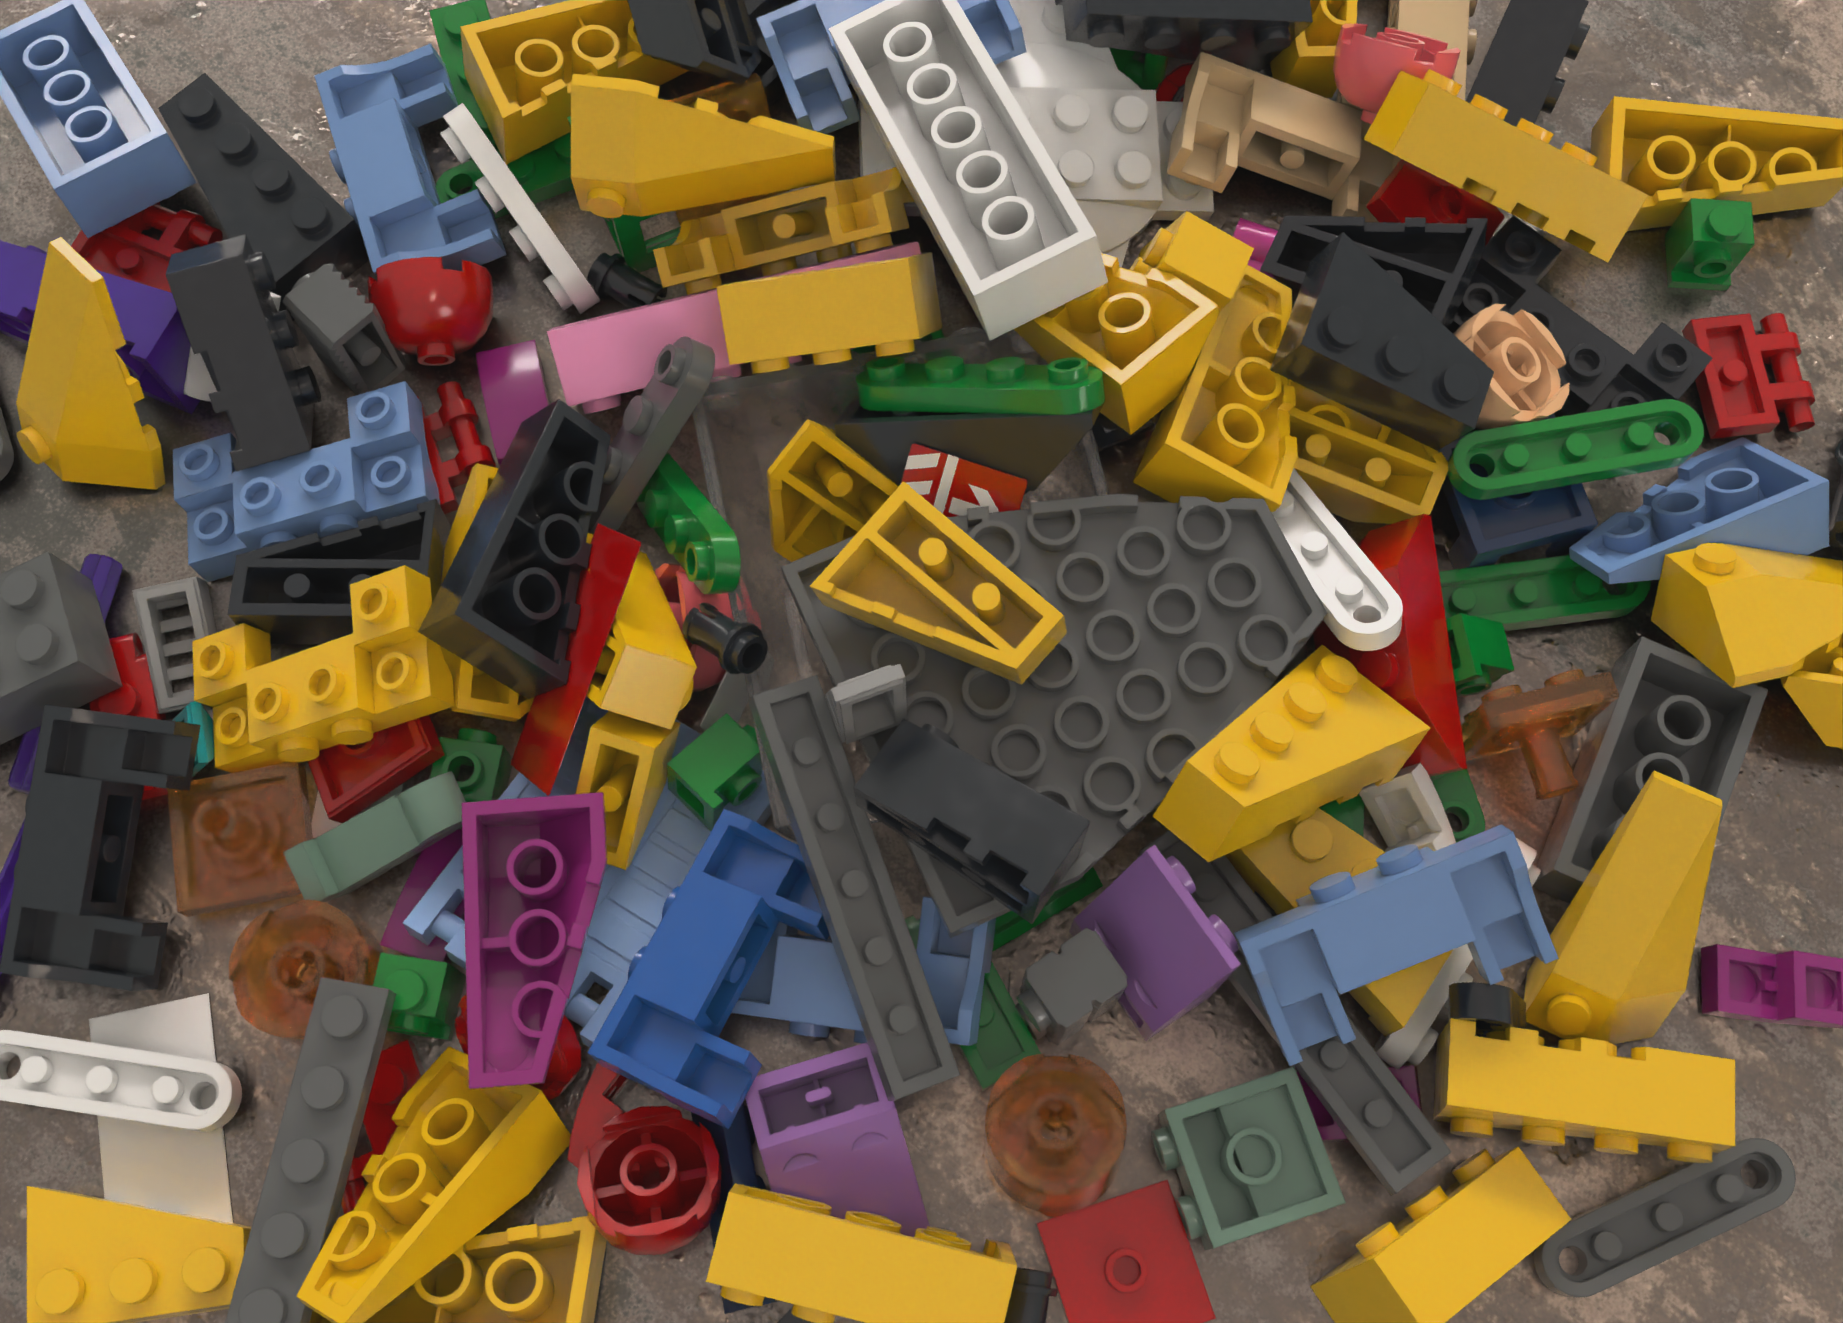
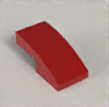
[567,1063,630,1169]

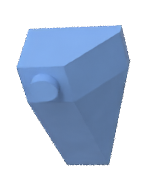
[1569,437,1829,584]

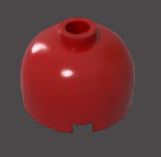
[367,257,494,366]
[577,1106,722,1255]

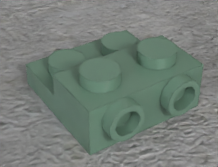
[1151,1066,1346,1250]

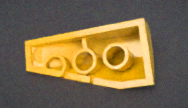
[16,237,166,490]
[1651,543,1843,688]
[1524,770,1722,1044]

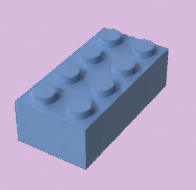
[0,0,197,238]

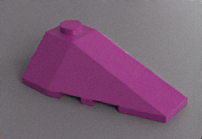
[462,792,607,1089]

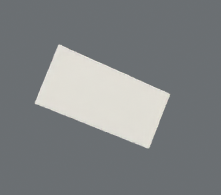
[89,993,233,1223]

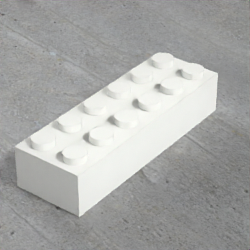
[829,0,1108,341]

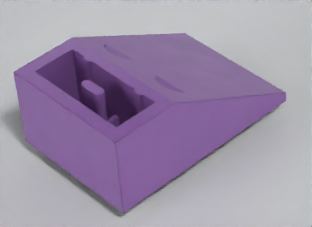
[1069,845,1241,1041]
[745,1042,930,1237]

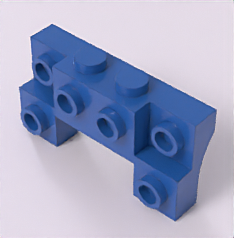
[588,809,830,1129]

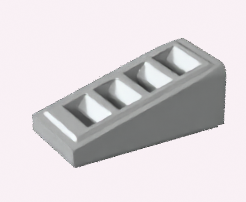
[132,576,216,714]
[825,664,907,744]

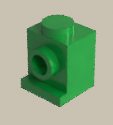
[1665,198,1755,291]
[1446,613,1515,696]
[667,713,767,831]
[430,728,512,828]
[373,953,466,1042]

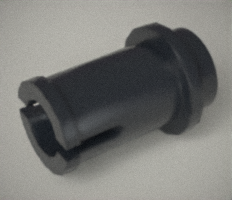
[587,253,667,309]
[682,603,768,674]
[1004,1267,1058,1323]

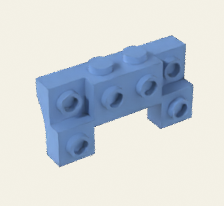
[756,0,1027,134]
[315,43,507,276]
[173,381,440,582]
[1234,824,1559,1066]
[731,897,996,1046]

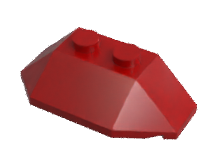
[1313,514,1467,777]

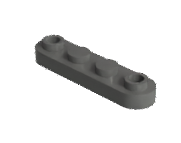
[588,336,715,535]
[1534,1138,1796,1298]

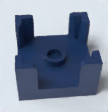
[1438,414,1598,570]

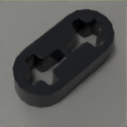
[1448,982,1526,1037]

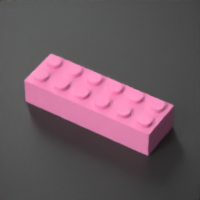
[547,241,921,414]

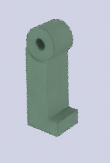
[283,772,466,908]

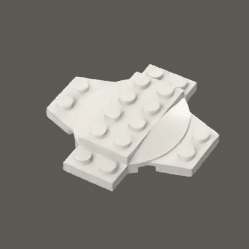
[858,0,1214,330]

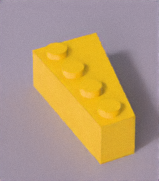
[460,0,689,165]
[1364,69,1648,262]
[1590,96,1843,231]
[1153,645,1431,862]
[1225,808,1453,1037]
[1433,1018,1735,1163]
[706,1183,1017,1323]
[310,1216,607,1323]

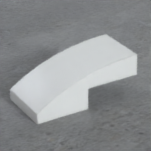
[1359,763,1456,852]

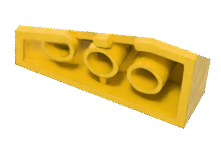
[571,74,836,218]
[1014,253,1219,435]
[1133,265,1298,512]
[296,1046,571,1323]

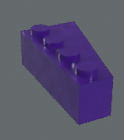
[0,240,200,414]

